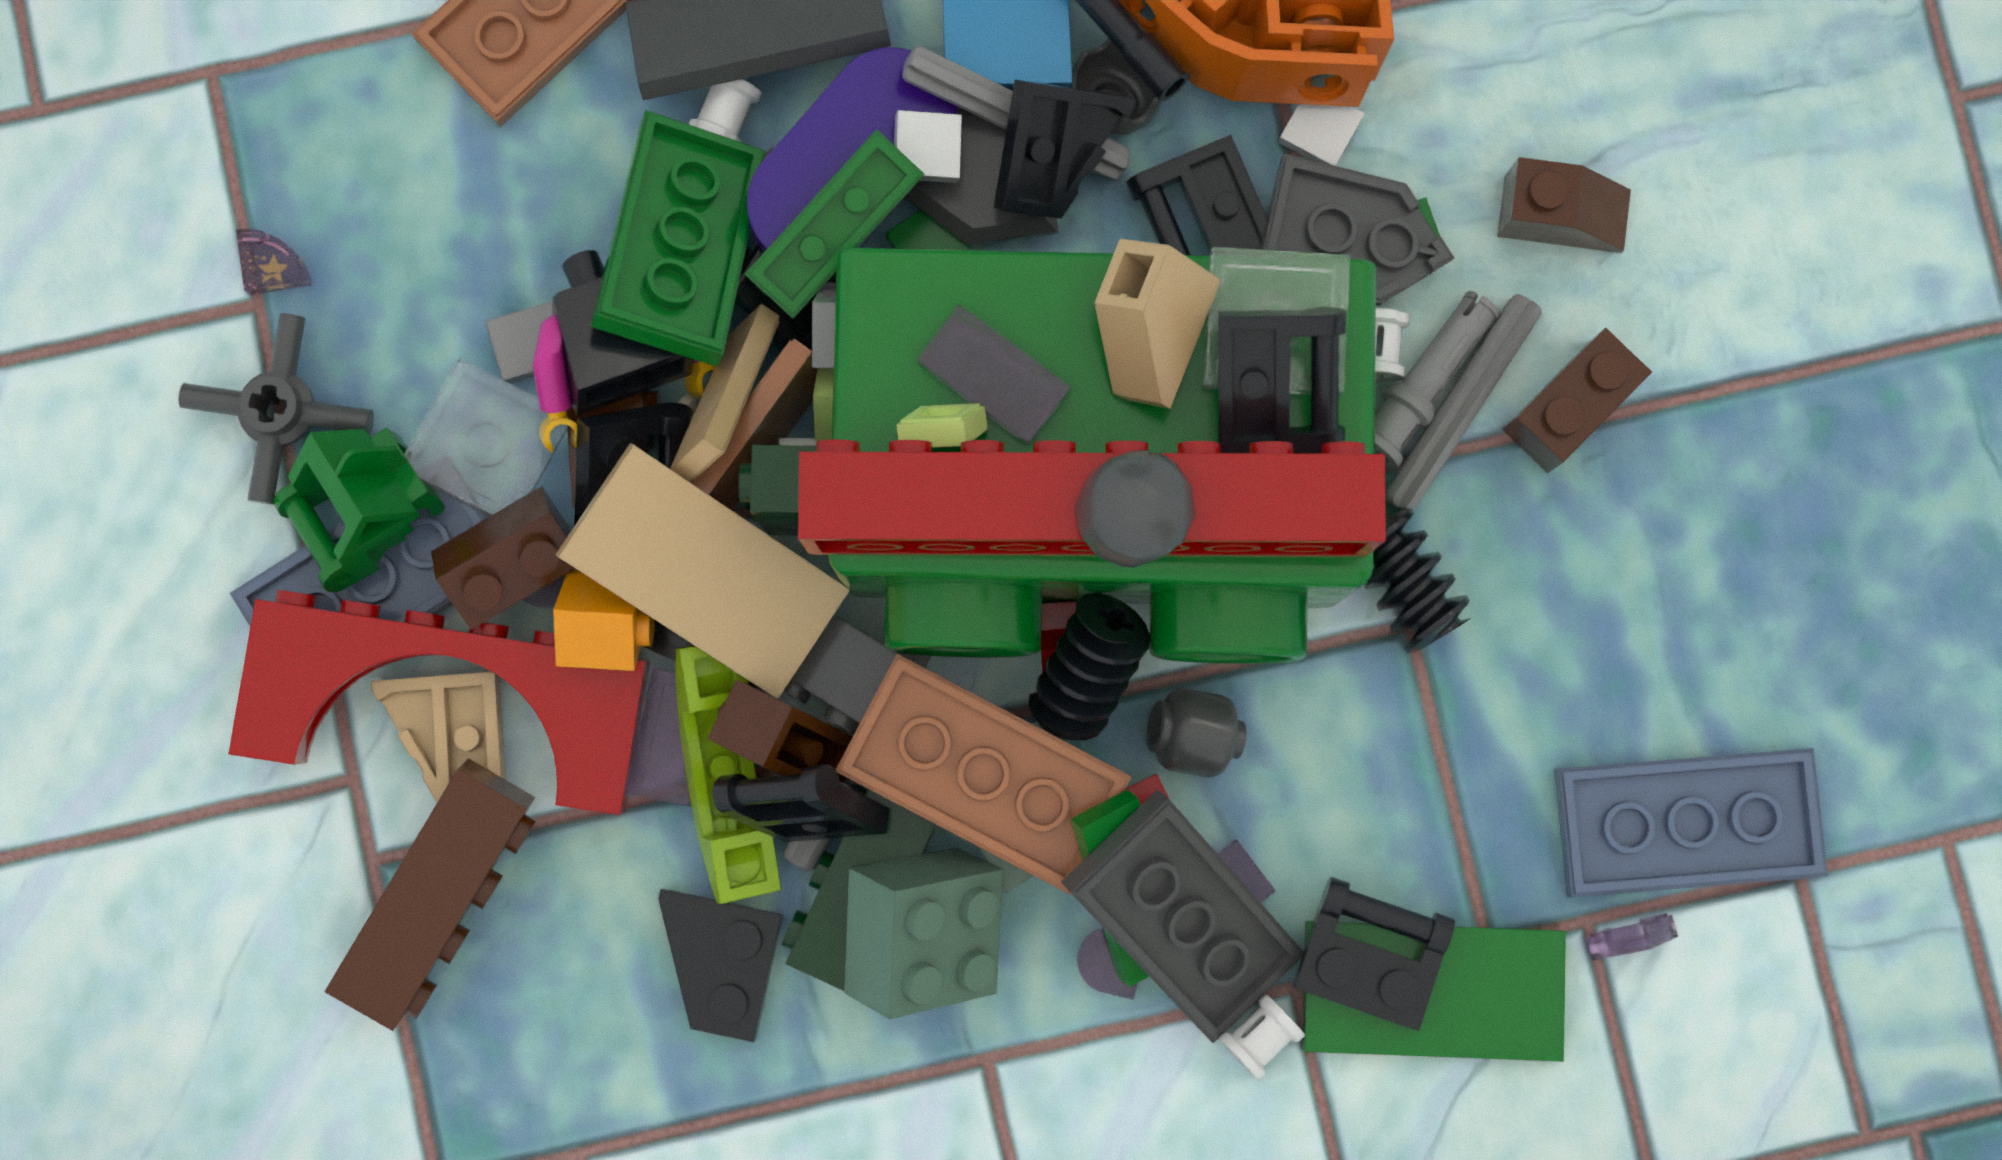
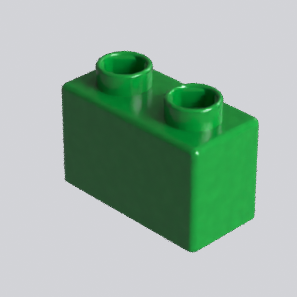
[828,248,1376,664]

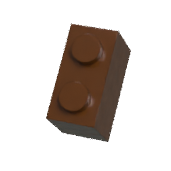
[1502,327,1652,473]
[431,486,576,630]
[707,680,853,782]

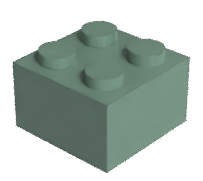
[844,847,1003,1019]

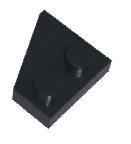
[993,79,1136,219]
[658,889,783,1042]

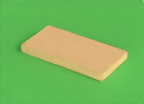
[555,443,850,699]

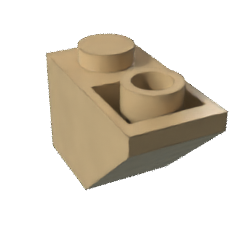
[1094,238,1221,409]

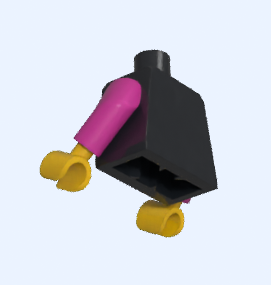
[532,250,715,453]

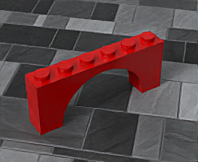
[228,589,650,815]

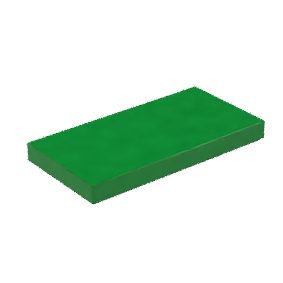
[590,110,766,367]
[1302,921,1566,1062]

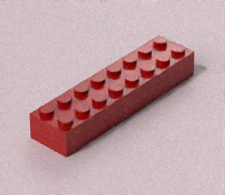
[798,439,1386,557]

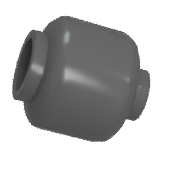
[1146,688,1247,777]

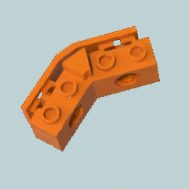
[1118,0,1394,107]

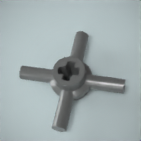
[178,313,374,505]

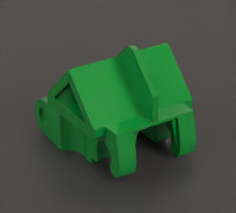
[273,427,445,592]

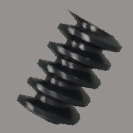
[1363,508,1471,654]
[1028,593,1150,740]

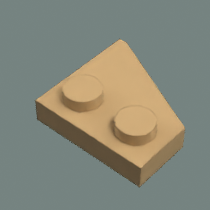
[371,672,506,802]

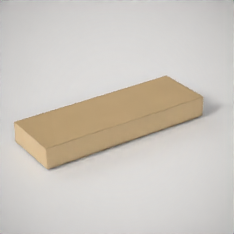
[670,303,780,481]

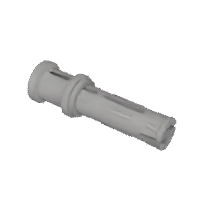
[1374,291,1500,470]

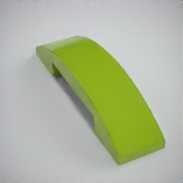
[675,645,781,904]

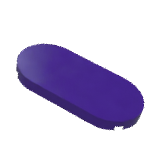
[746,47,957,252]

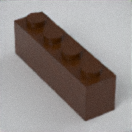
[324,758,536,1031]

